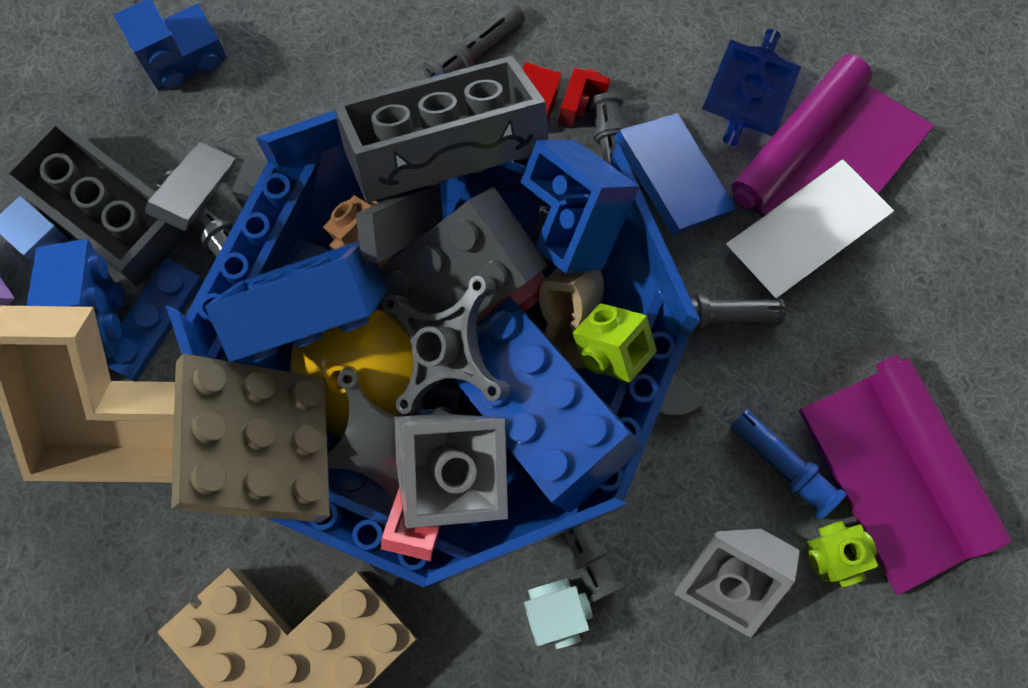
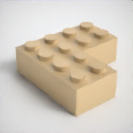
[0,305,175,483]
[158,568,419,688]

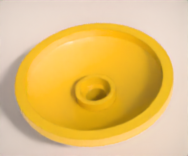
[290,308,413,437]

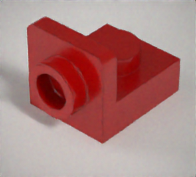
[558,67,611,128]

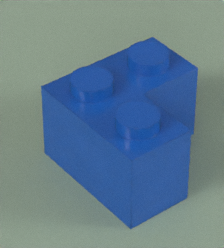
[113,0,227,91]
[520,140,640,274]

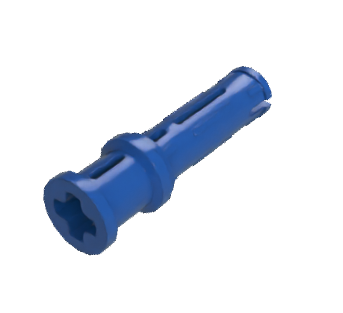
[730,408,847,520]

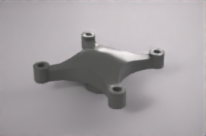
[382,276,510,414]
[327,366,451,509]

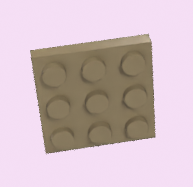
[171,353,330,522]

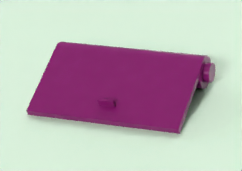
[731,54,934,217]
[798,354,1012,595]

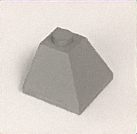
[395,414,508,528]
[675,529,800,638]

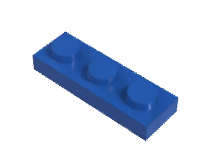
[106,258,203,381]

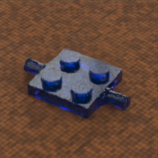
[702,29,802,146]

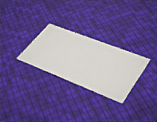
[726,159,894,298]

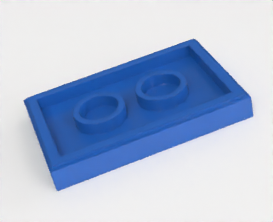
[614,113,737,236]

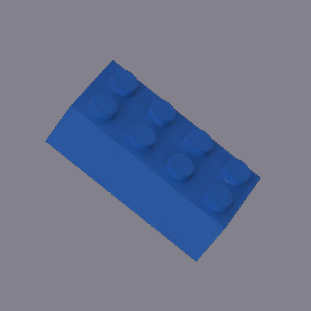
[453,296,644,513]

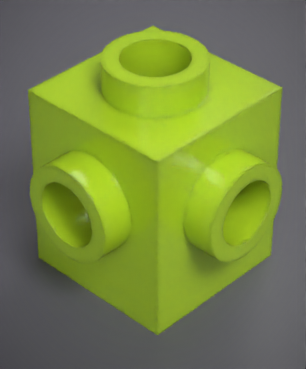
[573,303,657,382]
[806,520,879,587]

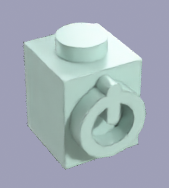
[523,578,593,649]

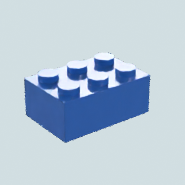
[205,241,388,363]

